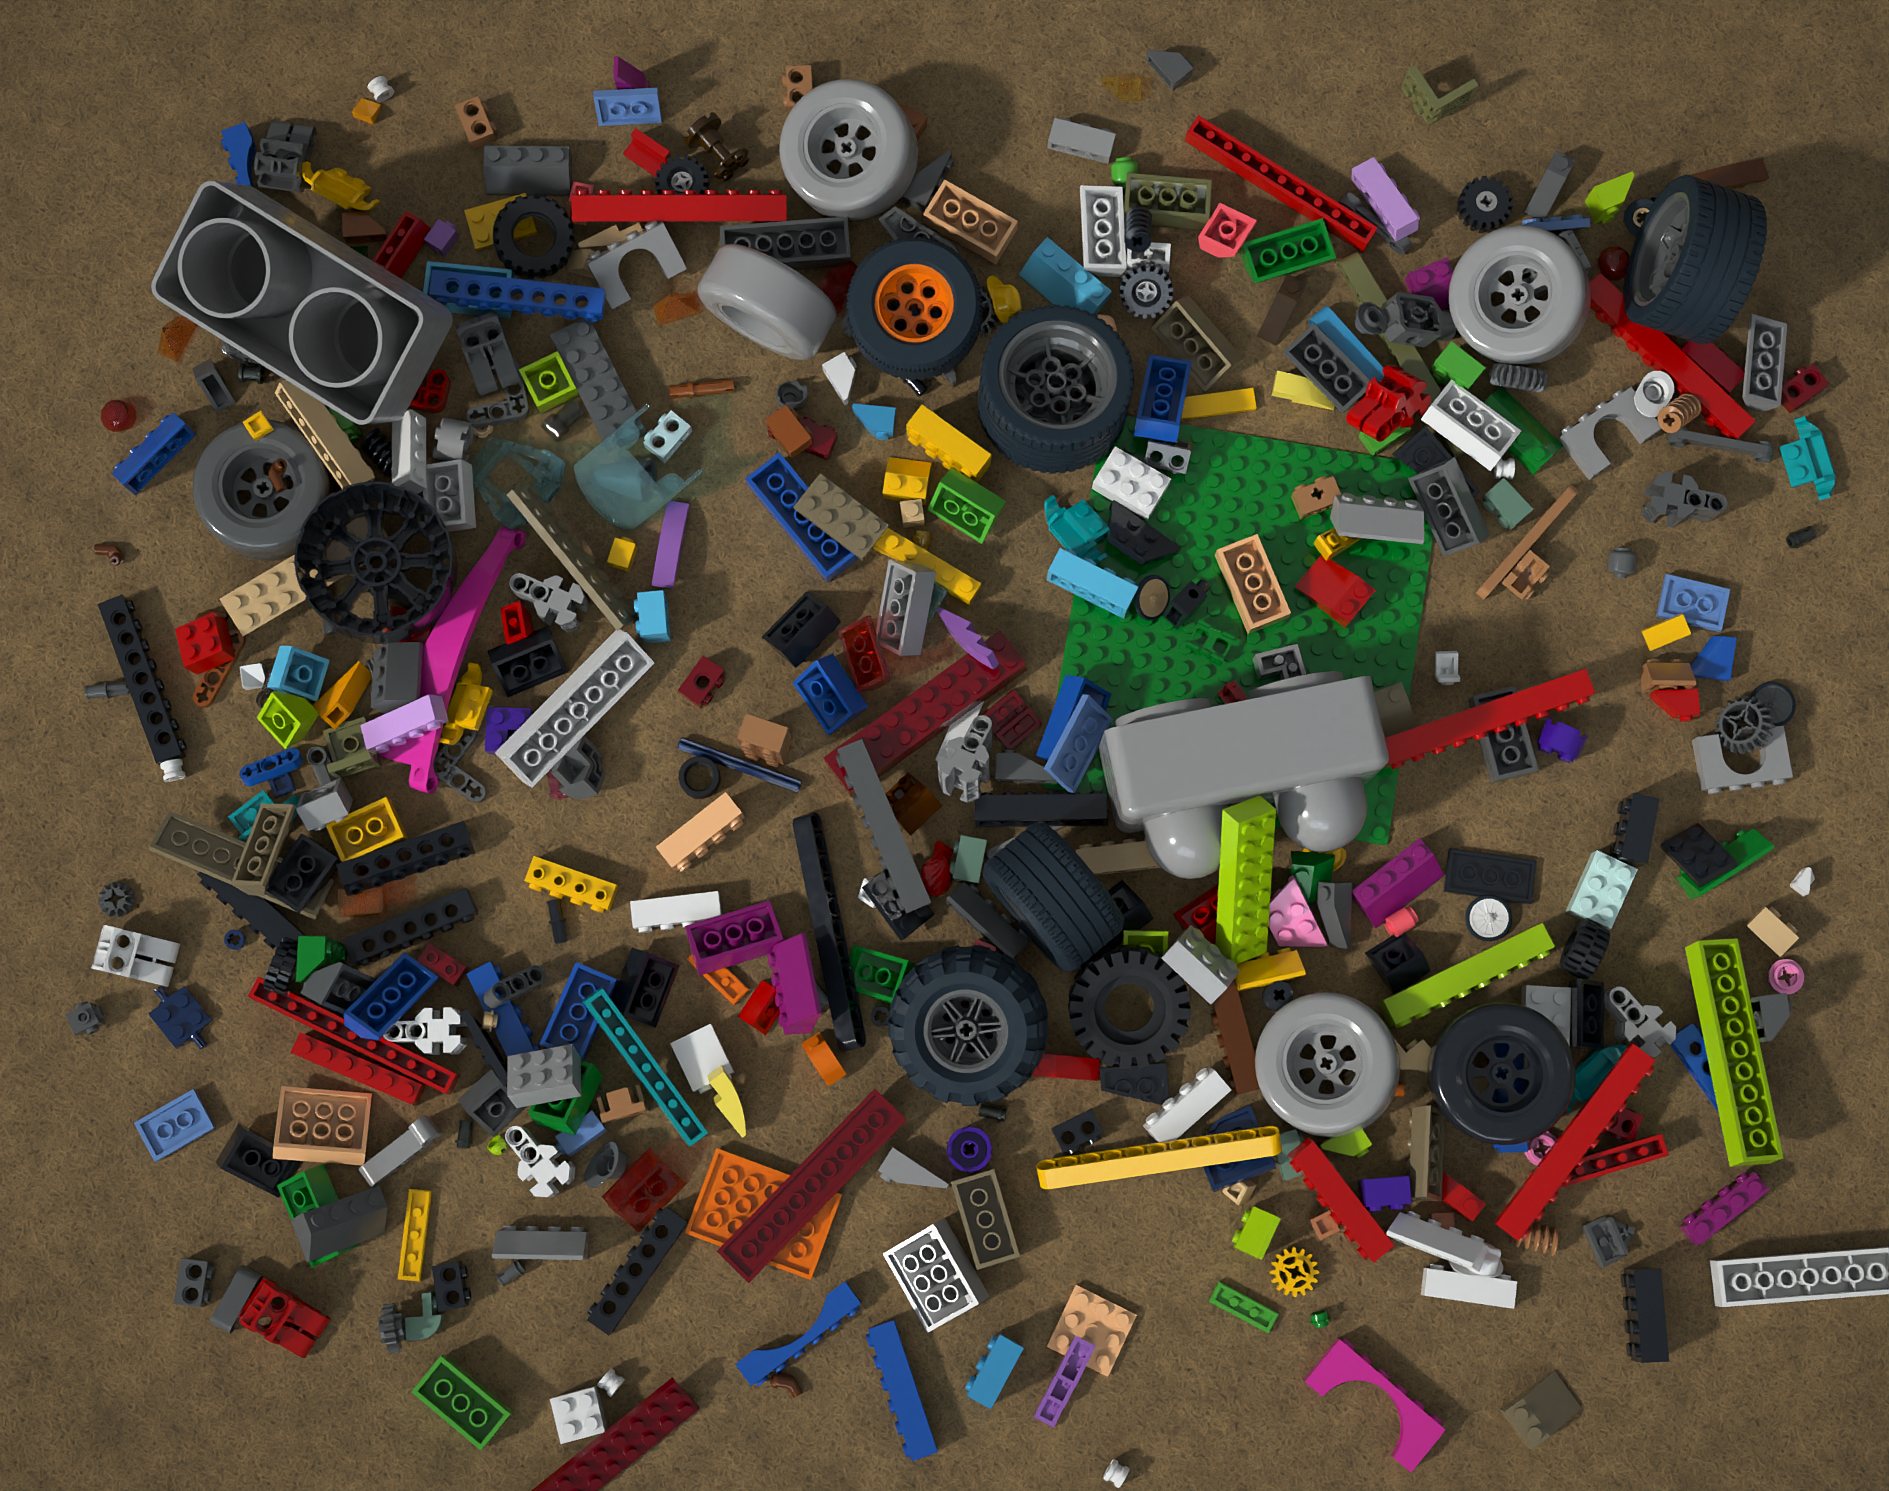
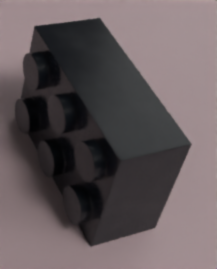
[1609,793,1660,868]

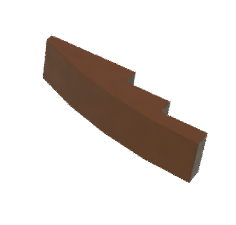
[1690,159,1769,189]

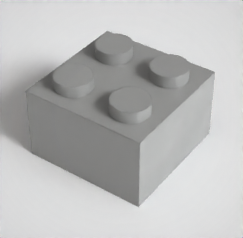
[296,777,353,831]

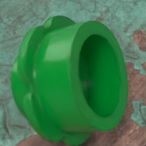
[1310,1310,1332,1328]

